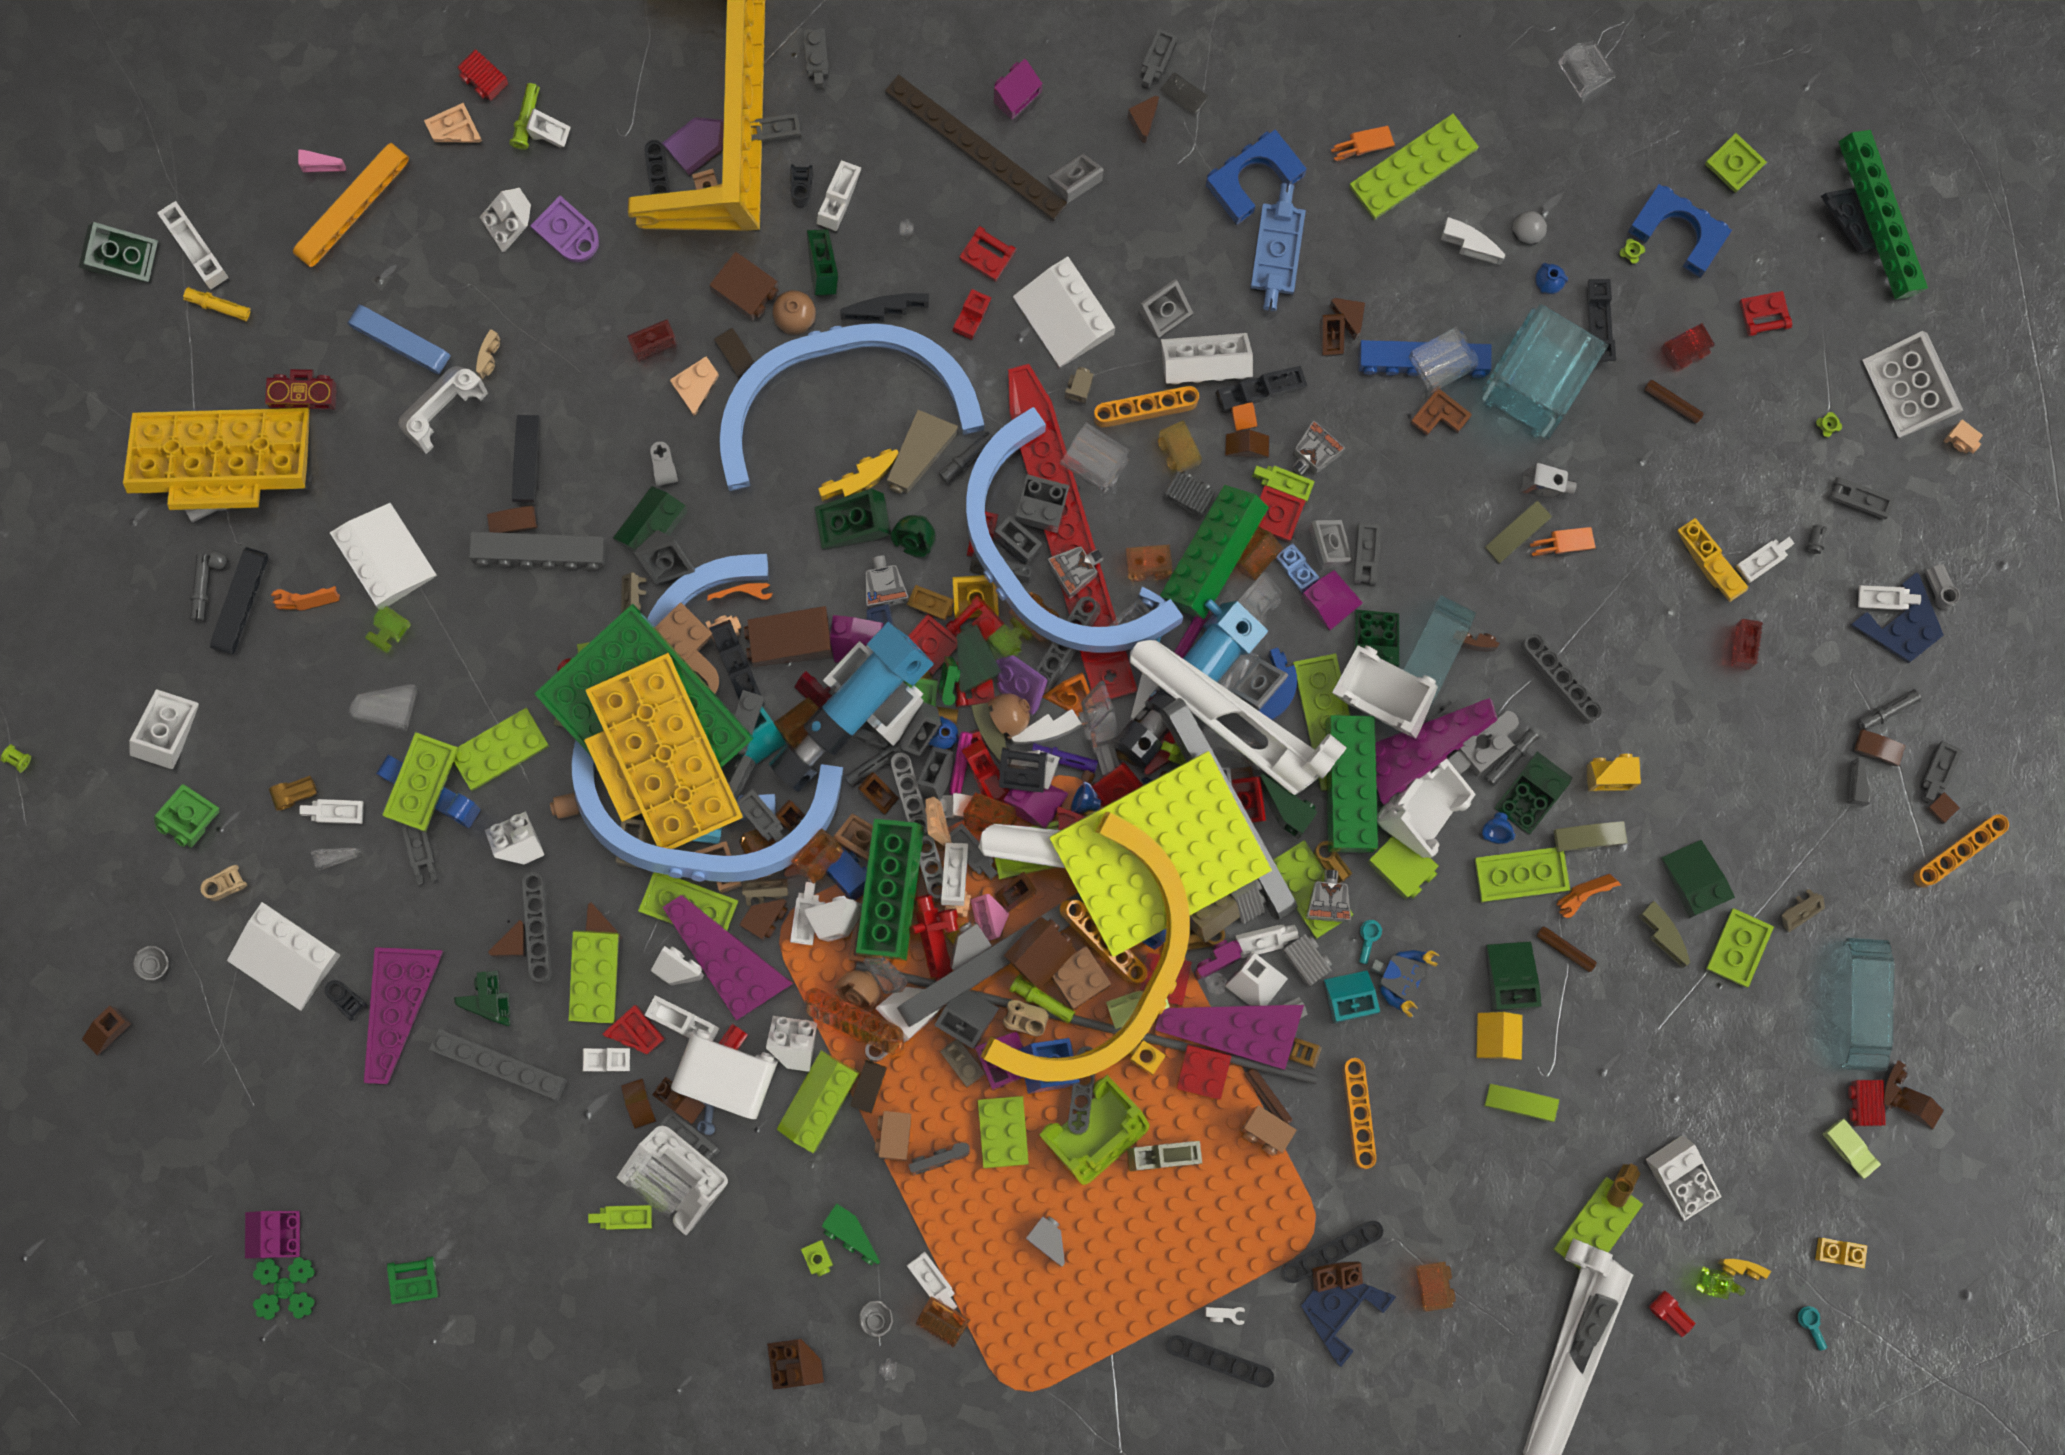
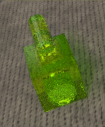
[365,606,411,653]
[988,615,1034,658]
[1697,1267,1746,1300]

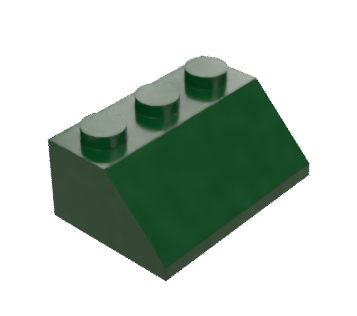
[613,486,688,553]

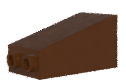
[744,606,832,667]

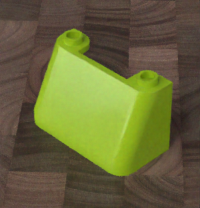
[1039,1075,1150,1185]

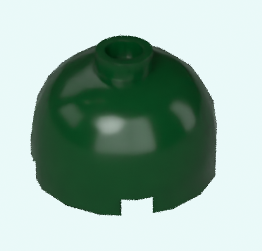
[890,515,936,557]

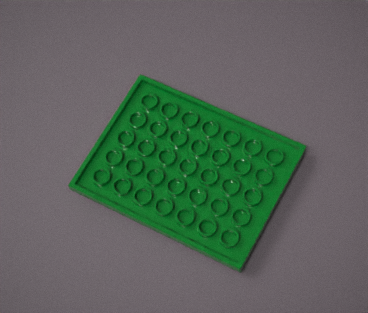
[534,604,754,768]

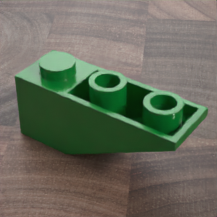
[822,1204,880,1266]

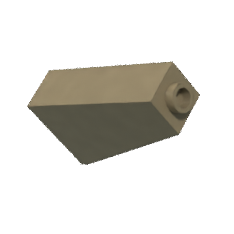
[887,410,958,494]

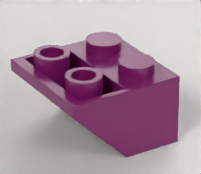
[994,58,1042,120]
[975,1032,1024,1091]
[245,1211,300,1259]

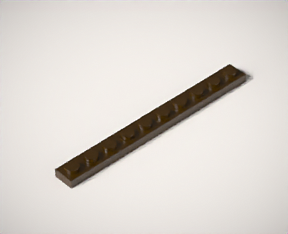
[885,74,1067,221]

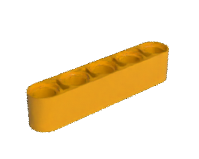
[1094,386,1199,427]
[1913,814,2009,888]
[1059,900,1148,983]
[1342,1058,1376,1170]

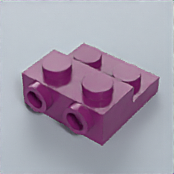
[1194,940,1242,981]

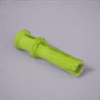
[509,83,540,150]
[1009,974,1076,1024]

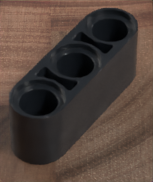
[644,140,671,195]

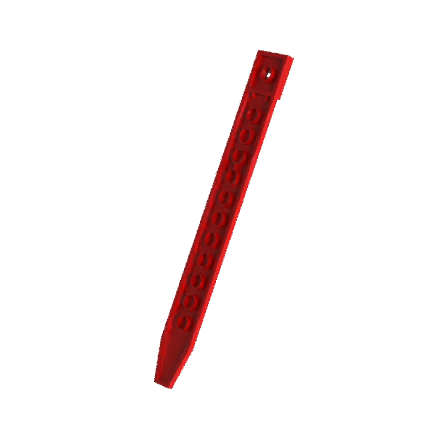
[1008,364,1138,704]

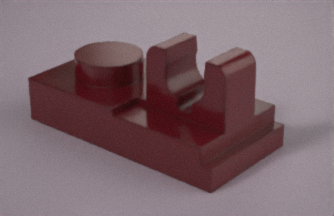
[794,671,832,709]

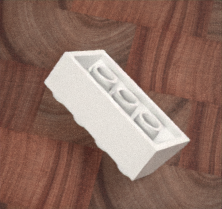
[1161,333,1253,384]

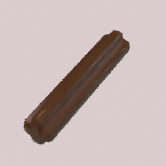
[1645,380,1704,423]
[1537,926,1597,972]
[1245,1068,1292,1124]

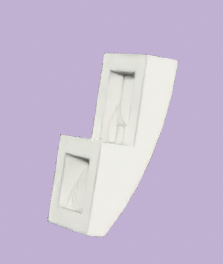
[582,1048,630,1072]

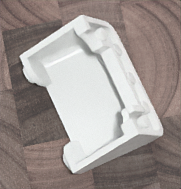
[398,366,488,454]
[823,641,924,746]
[1332,645,1438,739]
[1377,759,1476,858]
[671,1029,778,1119]
[616,1126,728,1235]

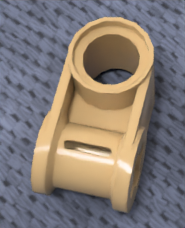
[200,865,247,901]
[1003,1000,1049,1036]

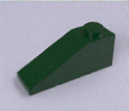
[807,229,838,295]

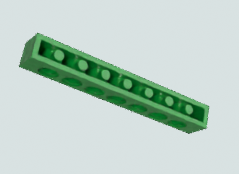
[1838,130,1928,300]

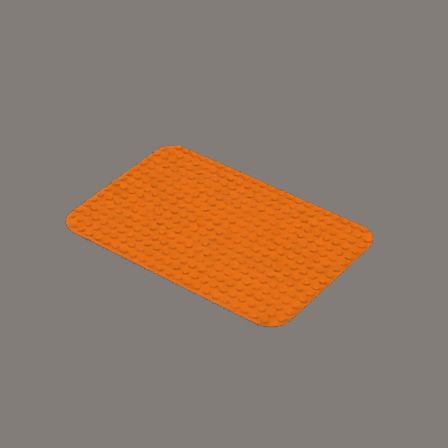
[779,775,1316,1392]

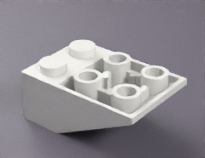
[1646,1135,1721,1221]

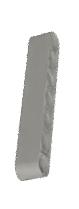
[891,753,943,903]

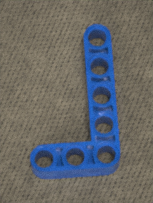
[376,755,481,828]

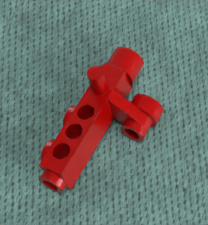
[909,894,959,981]

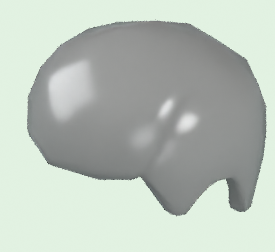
[1512,211,1547,244]
[133,946,169,980]
[858,1301,893,1338]

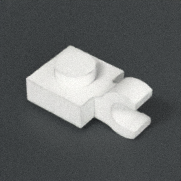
[1204,1307,1245,1325]

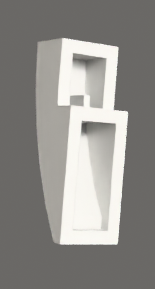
[817,160,861,231]
[1441,217,1505,265]
[1011,709,1082,745]
[645,995,720,1040]

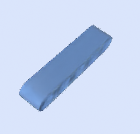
[347,304,451,375]

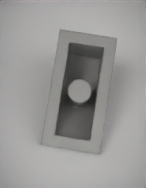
[950,921,992,971]
[1026,1216,1065,1267]

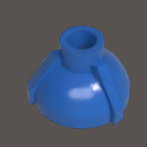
[1535,263,1568,294]
[928,716,959,749]
[1070,782,1101,814]
[1482,812,1515,844]

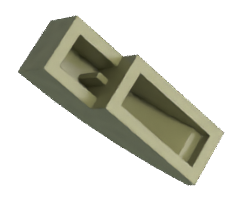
[1485,501,1552,564]
[971,702,1006,764]
[1553,821,1628,852]
[1638,901,1690,968]
[1127,1141,1203,1171]

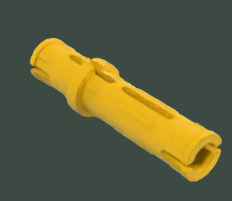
[183,287,251,321]

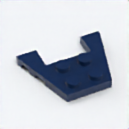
[1851,572,1944,663]
[1300,1283,1396,1367]

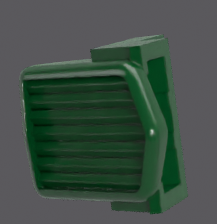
[454,971,510,1027]

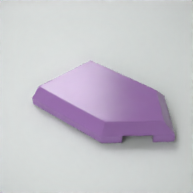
[662,117,724,176]
[989,655,1048,715]

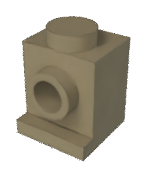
[1065,367,1094,404]

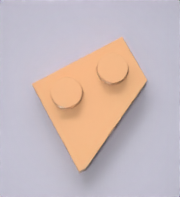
[424,103,482,143]
[670,356,719,416]
[925,796,952,846]

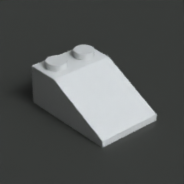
[129,689,199,769]

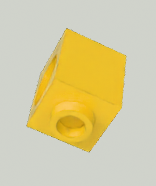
[1129,1040,1166,1075]

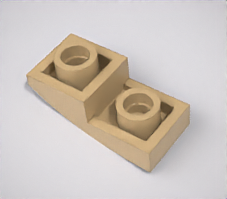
[476,329,501,379]

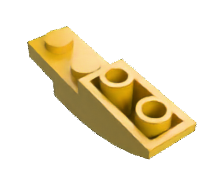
[818,449,899,501]
[1677,518,1748,602]

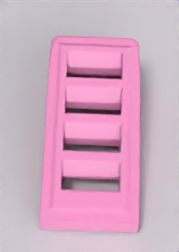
[298,149,346,172]

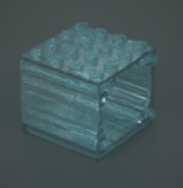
[1482,303,1608,440]

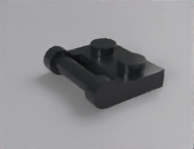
[999,747,1048,793]

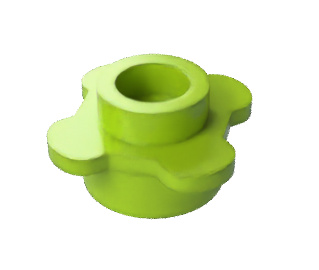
[1619,239,1645,264]
[1816,412,1842,437]

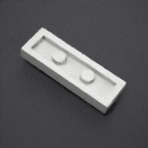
[941,843,968,906]

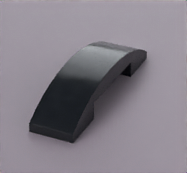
[1588,279,1616,362]

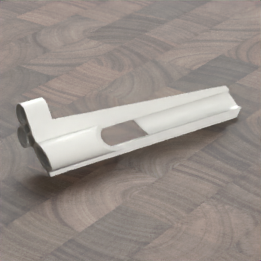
[1130,640,1346,796]
[978,824,1065,868]
[1523,1238,1633,1455]

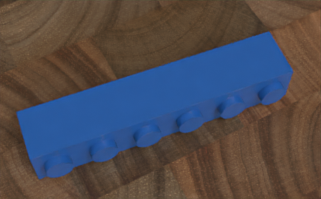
[1358,340,1491,378]

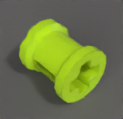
[0,744,31,773]

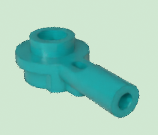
[1359,920,1382,964]
[1797,1306,1828,1351]

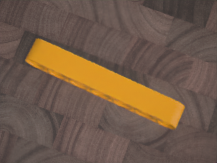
[293,143,409,267]

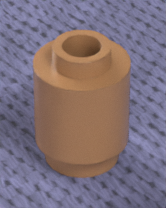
[550,793,580,819]

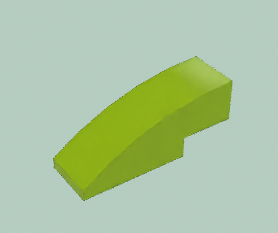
[1484,1084,1559,1123]

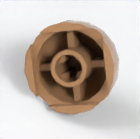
[772,290,816,335]
[988,693,1030,739]
[834,970,880,1014]

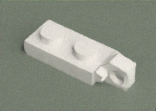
[1735,537,1795,584]
[1858,585,1921,610]
[299,799,364,824]
[790,882,819,946]
[1235,925,1299,958]
[907,1252,957,1312]

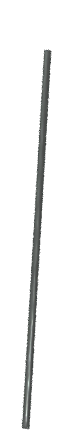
[855,962,1317,1084]

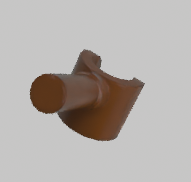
[1081,770,1096,786]

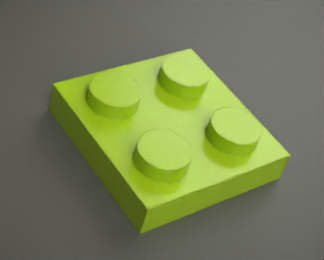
[1705,133,1767,193]

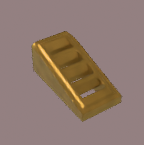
[1288,1038,1322,1068]

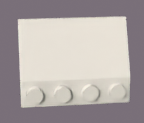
[1013,257,1115,368]
[1863,331,1963,438]
[330,503,437,611]
[227,902,340,1011]

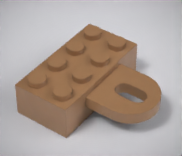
[655,602,719,694]

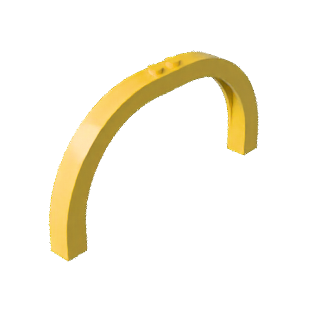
[980,812,1190,1081]

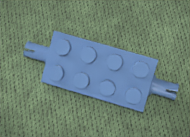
[1251,183,1306,311]

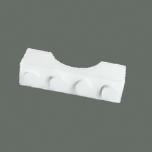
[158,201,229,290]

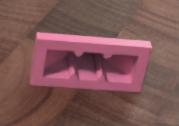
[971,894,1009,941]

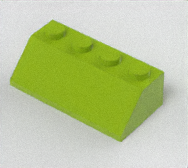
[776,1050,861,1153]

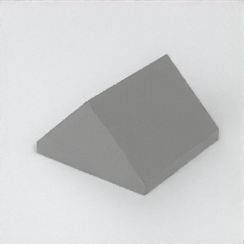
[1048,154,1104,204]
[1139,279,1193,338]
[1309,520,1353,570]
[1231,658,1288,711]

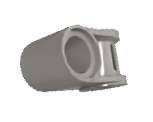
[650,442,678,486]

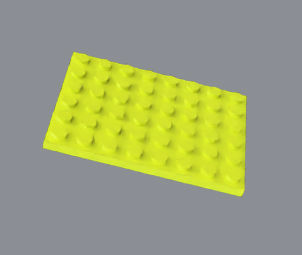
[1049,751,1272,957]

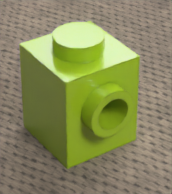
[801,1240,833,1277]

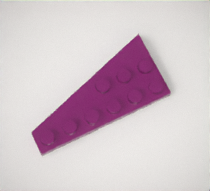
[1375,698,1498,805]
[663,894,793,1020]
[364,947,444,1085]
[1155,1005,1304,1070]

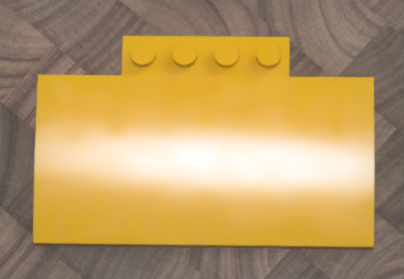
[123,408,310,510]
[584,653,743,849]

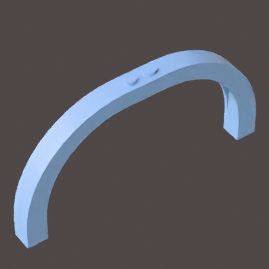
[720,324,984,491]
[966,407,1183,653]
[647,554,776,820]
[572,740,843,882]

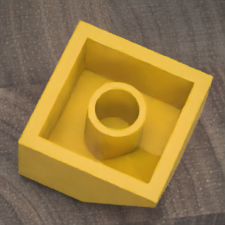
[1587,754,1641,791]

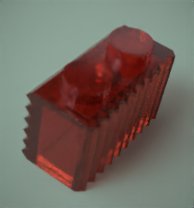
[627,319,677,361]
[1661,323,1715,370]
[1731,619,1763,669]

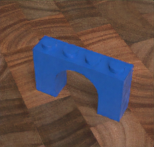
[1206,129,1307,225]
[1628,184,1732,278]

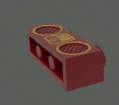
[265,369,337,410]

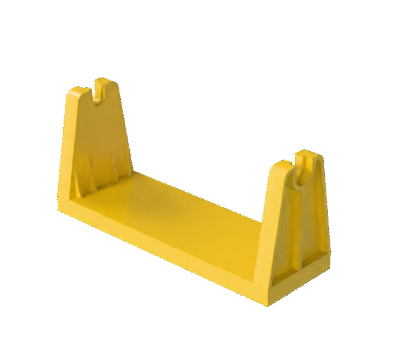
[628,0,765,231]

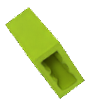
[1367,836,1439,900]

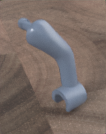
[697,1102,715,1135]

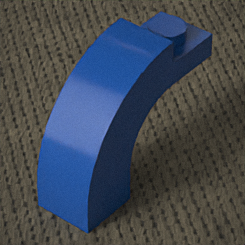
[1260,647,1297,721]

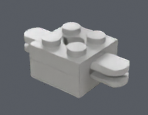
[1447,711,1519,776]

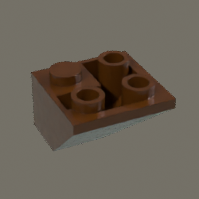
[767,1339,824,1390]

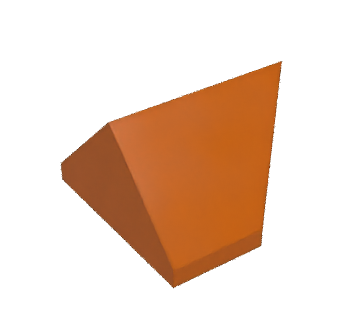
[1042,673,1096,717]

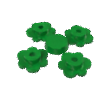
[253,1257,315,1320]

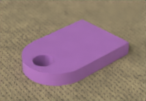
[530,196,599,262]

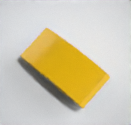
[1815,1238,1867,1268]
[1718,1259,1771,1281]

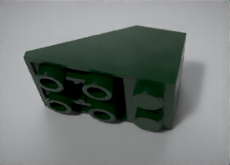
[1352,610,1399,668]
[1494,751,1573,834]
[1260,773,1318,839]
[1486,942,1542,1012]

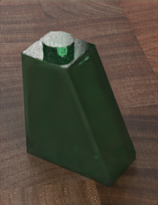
[957,623,1003,693]

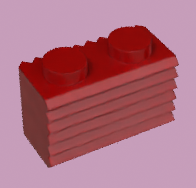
[457,49,508,101]
[1848,1080,1886,1127]

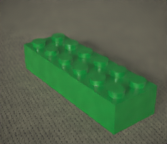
[1160,485,1269,619]
[1325,715,1378,853]
[856,819,924,961]

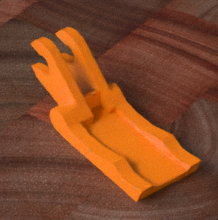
[1331,126,1395,161]
[1530,527,1596,556]
[707,583,773,601]
[271,586,340,611]
[1556,874,1621,918]

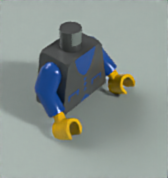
[1370,950,1440,1017]

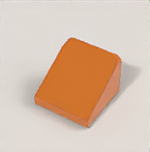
[1231,402,1257,432]

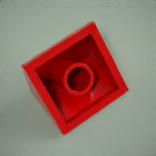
[1231,776,1266,822]

